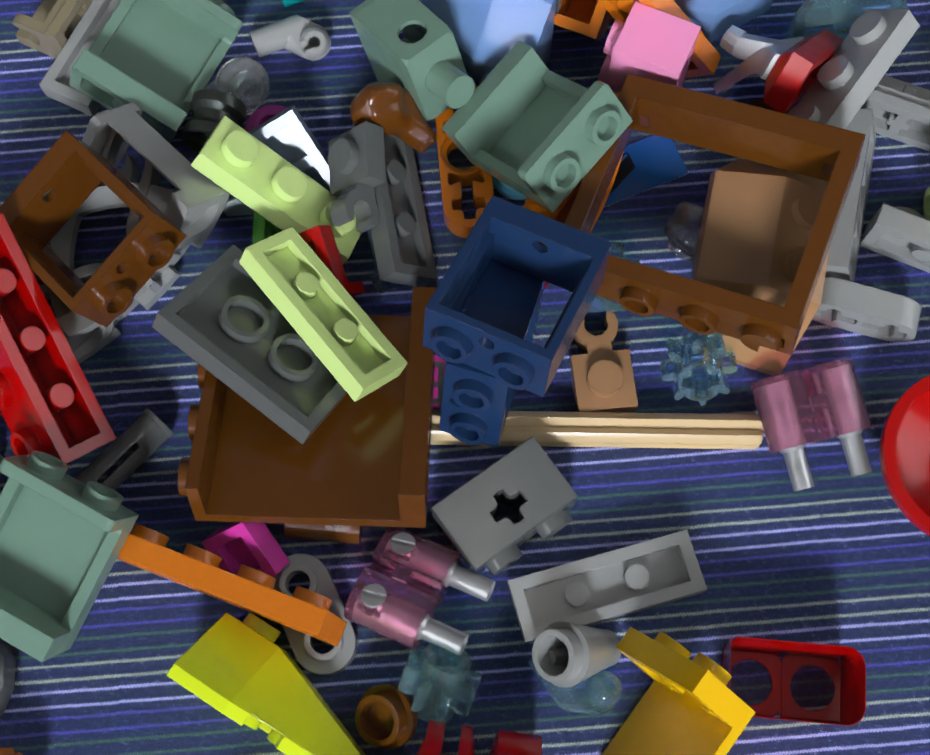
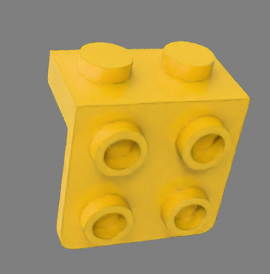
[602,627,756,755]

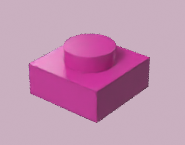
[201,522,290,577]

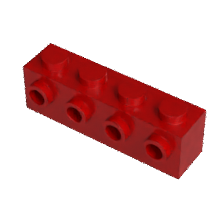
[0,213,117,464]

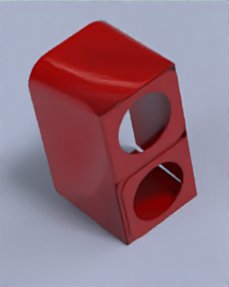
[722,636,866,726]

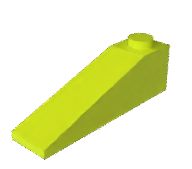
[166,612,366,755]

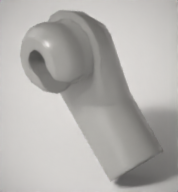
[249,15,331,61]

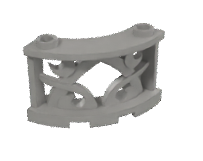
[31,102,230,364]

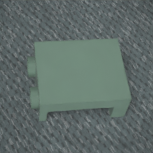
[69,0,243,144]
[442,41,633,213]
[0,450,139,662]

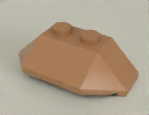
[691,158,830,376]

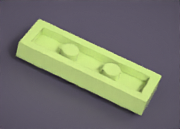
[190,115,361,264]
[239,227,408,402]

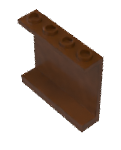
[178,286,437,528]

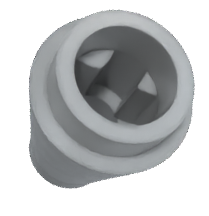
[532,621,621,688]

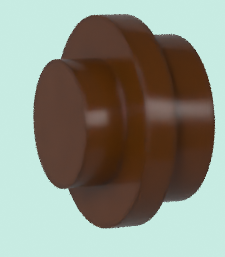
[355,683,418,749]

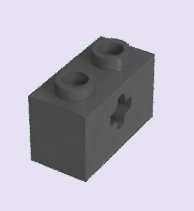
[431,436,578,577]

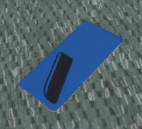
[604,135,688,207]

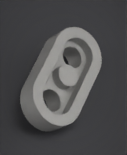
[273,554,358,676]

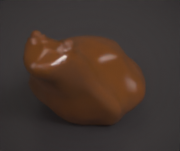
[350,81,437,154]

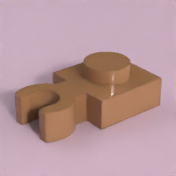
[569,311,638,413]

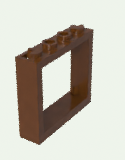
[564,74,866,355]

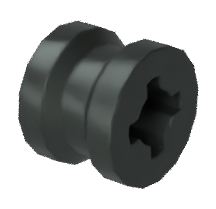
[181,89,248,152]

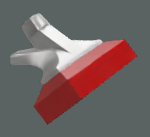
[714,25,844,113]

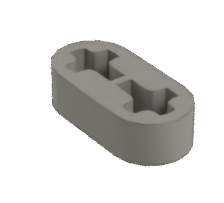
[812,277,922,342]

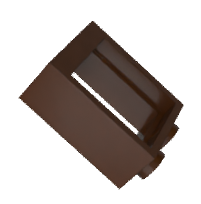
[0,130,187,328]

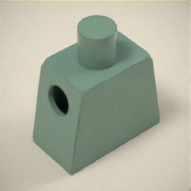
[349,0,475,121]

